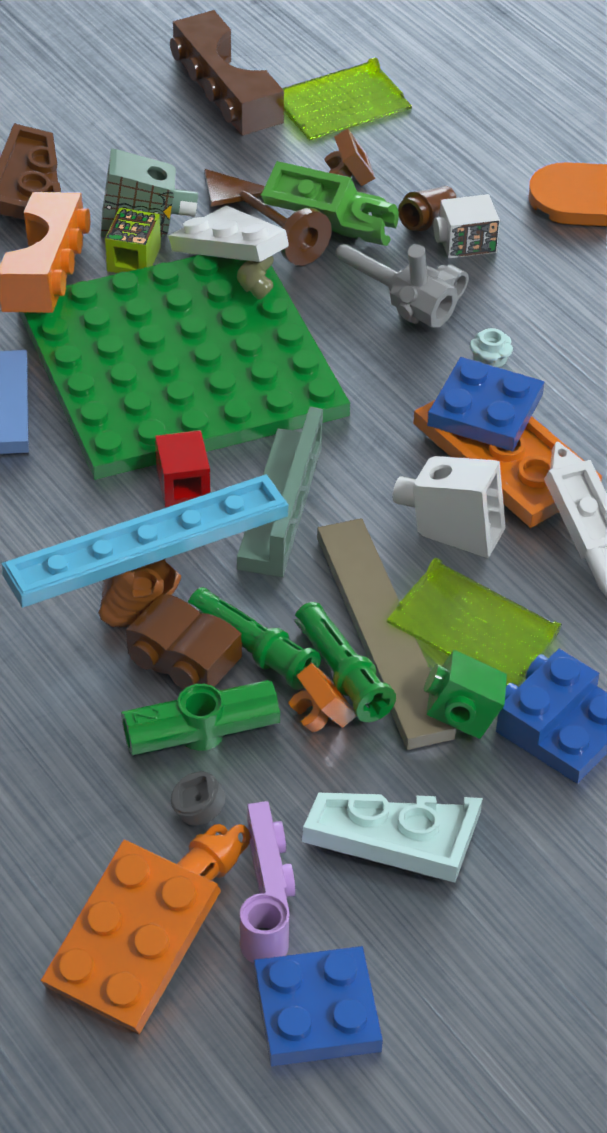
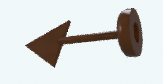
[204,169,331,266]

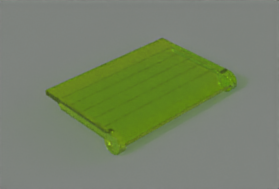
[282,57,412,141]
[387,558,562,686]

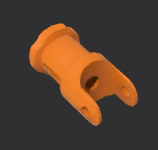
[177,824,251,881]

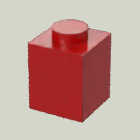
[155,430,211,507]

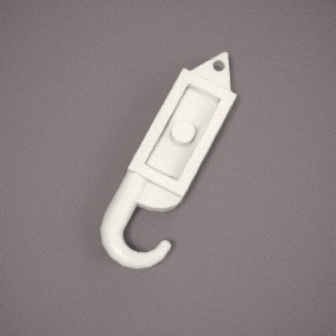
[544,442,607,597]

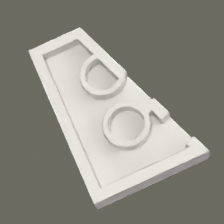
[169,205,289,262]

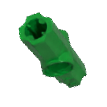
[121,680,280,755]

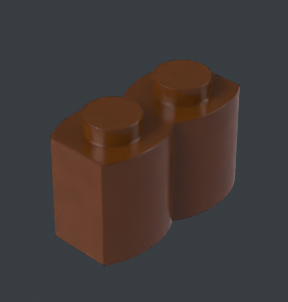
[126,594,242,689]

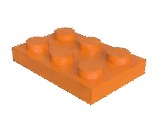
[41,839,221,1035]

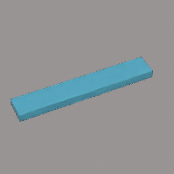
[2,474,289,608]

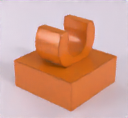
[288,663,357,733]

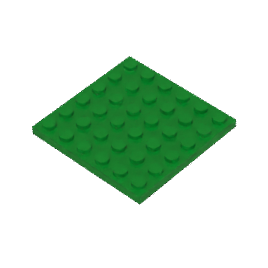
[19,254,351,480]

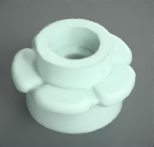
[470,328,513,367]

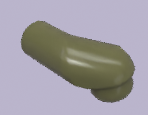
[237,256,274,299]

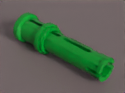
[188,587,321,690]
[294,602,396,723]

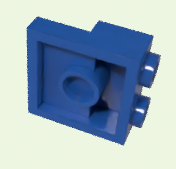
[496,648,607,784]

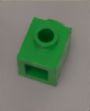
[424,649,507,739]

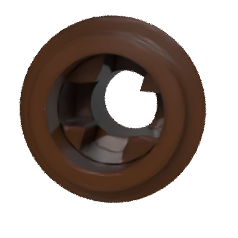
[398,185,457,231]

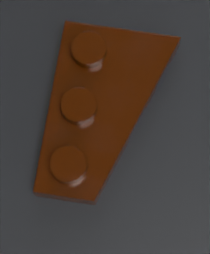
[0,123,61,220]

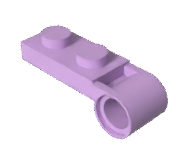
[240,801,295,963]

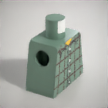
[100,148,198,237]

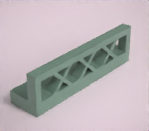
[237,407,323,577]

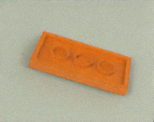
[413,400,602,528]

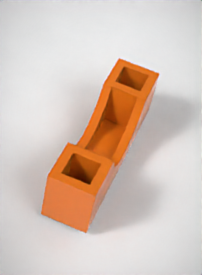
[0,192,91,313]

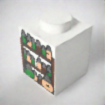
[433,194,500,258]

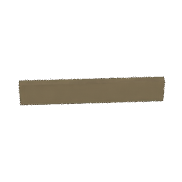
[317,518,456,750]

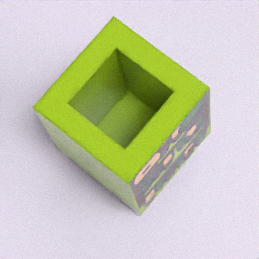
[105,208,161,273]

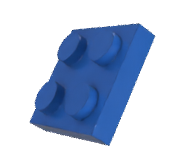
[427,357,545,451]
[254,946,383,1067]

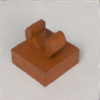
[325,128,375,186]

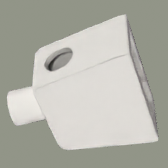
[393,456,506,558]

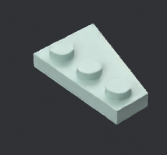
[302,792,483,883]

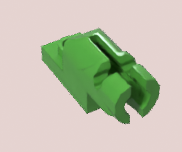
[261,161,399,246]

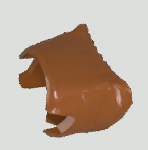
[98,559,181,627]

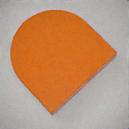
[528,162,607,226]

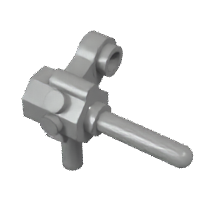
[336,244,469,327]

